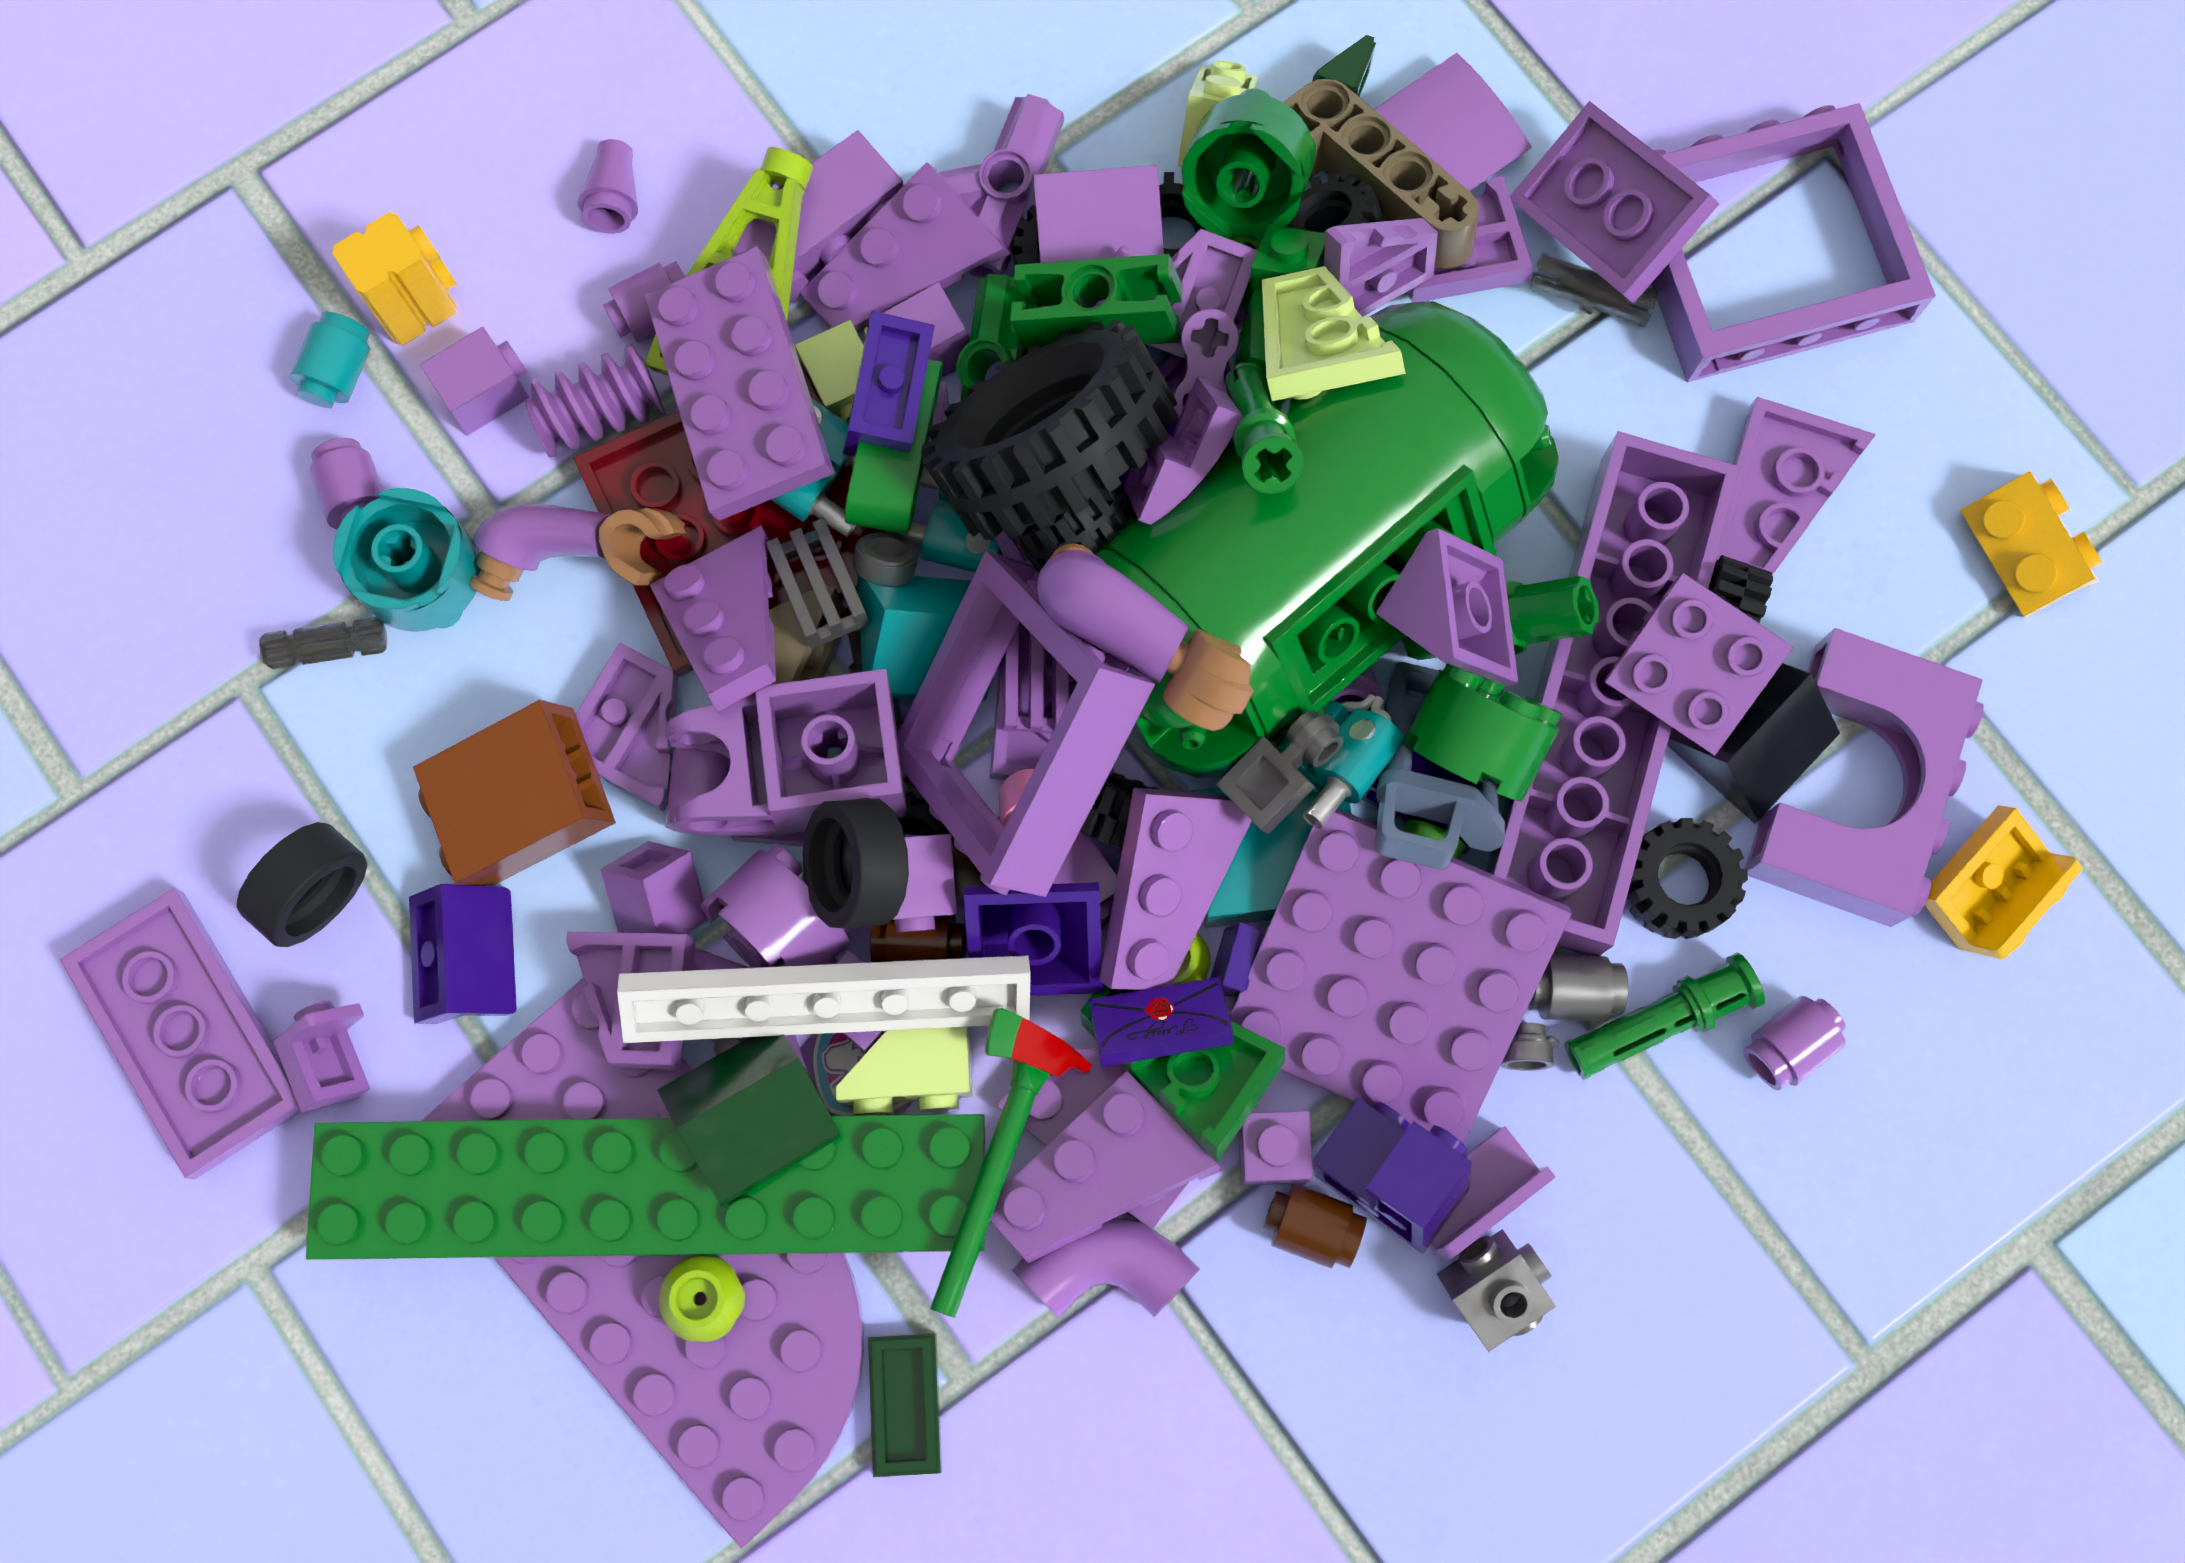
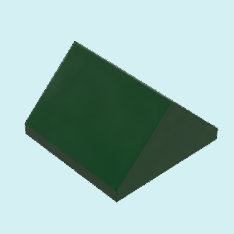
[657,1034,841,1206]

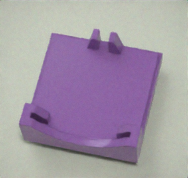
[1604,572,1794,756]

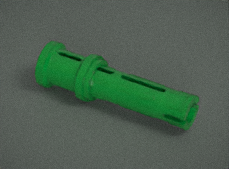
[1225,362,1305,494]
[1564,952,1765,1080]

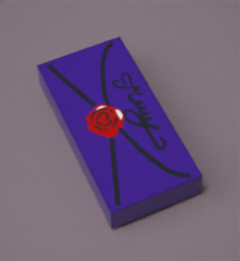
[1089,977,1233,1067]

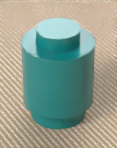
[289,311,370,408]

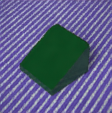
[1312,35,1376,97]

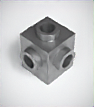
[1436,1229,1557,1352]

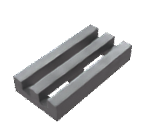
[766,518,870,649]

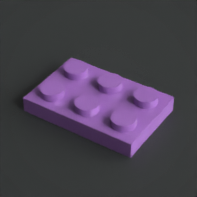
[1510,101,1719,304]

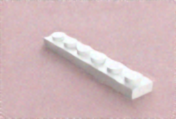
[617,955,1031,1043]

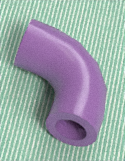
[1011,1218,1200,1318]

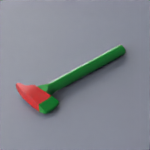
[930,1008,1092,1318]

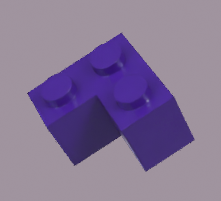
[1312,1098,1472,1254]

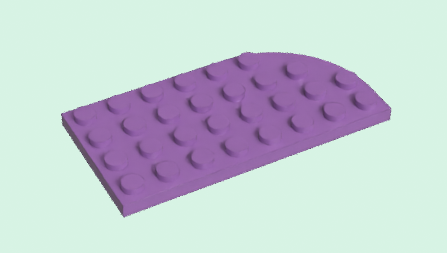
[421,977,864,1549]

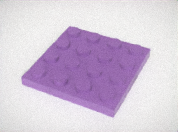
[1229,808,1572,1144]

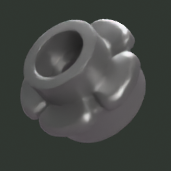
[1501,1022,1560,1071]

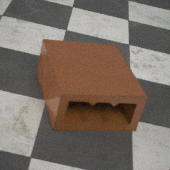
[413,699,616,887]

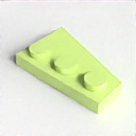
[1262,266,1406,401]

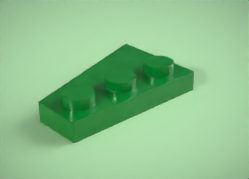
[1080,983,1285,1163]

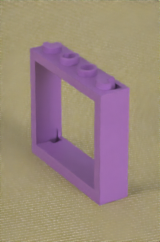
[1651,103,1936,383]
[898,550,1155,897]

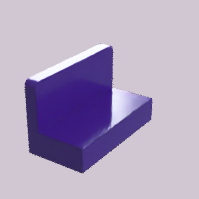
[842,311,935,457]
[409,884,517,1024]

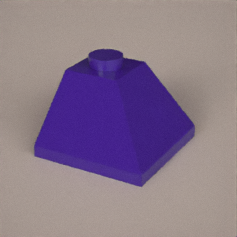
[963,882,1103,996]

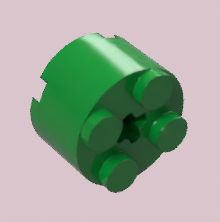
[1181,88,1316,241]
[1403,663,1562,801]

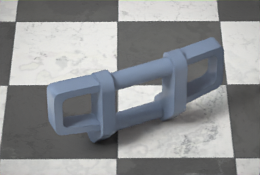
[1374,662,1505,870]

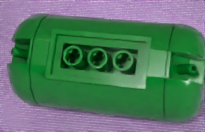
[1095,301,1559,778]

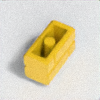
[332,212,458,346]

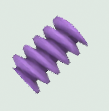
[525,344,666,458]

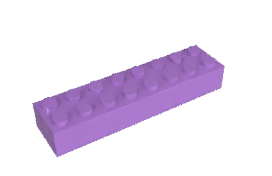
[1486,431,1741,956]

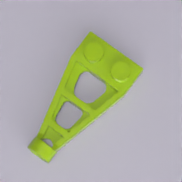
[645,147,814,376]

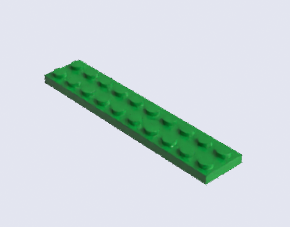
[305,1114,985,1260]

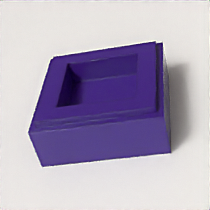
[1210,922,1263,997]

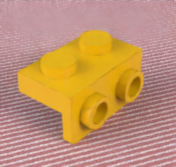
[1960,471,2103,618]
[1924,805,2083,959]

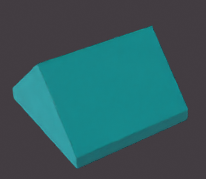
[857,575,991,703]

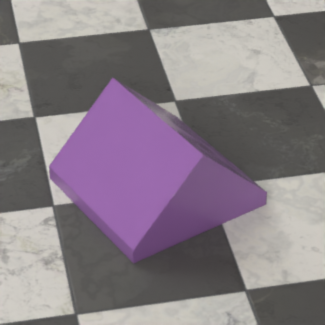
[1376,528,1518,686]

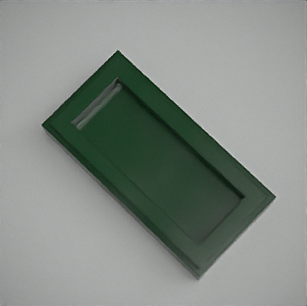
[868,1333,942,1477]

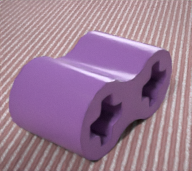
[1173,309,1238,418]

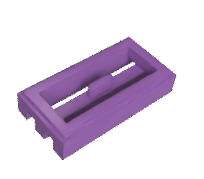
[1002,625,1069,733]

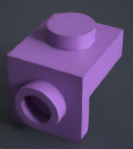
[273,1001,370,1113]

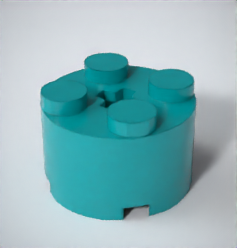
[333,488,481,632]

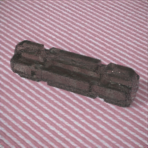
[259,617,388,669]

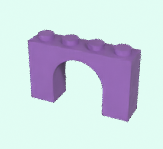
[1745,628,1984,927]

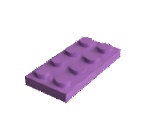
[644,246,835,521]
[59,888,300,1179]

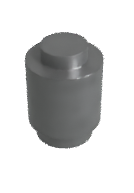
[1529,954,1629,1021]

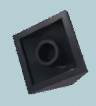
[1667,663,1840,824]

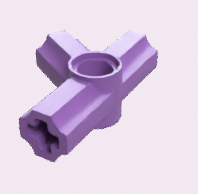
[939,94,1064,277]

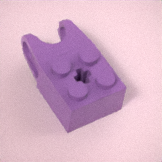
[666,669,908,836]

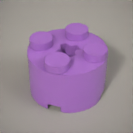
[700,844,849,968]

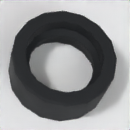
[802,799,909,929]
[236,822,368,948]

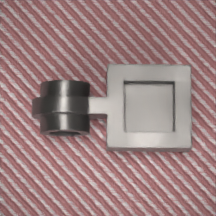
[1217,710,1343,834]

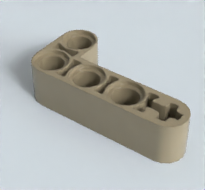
[1283,79,1479,269]

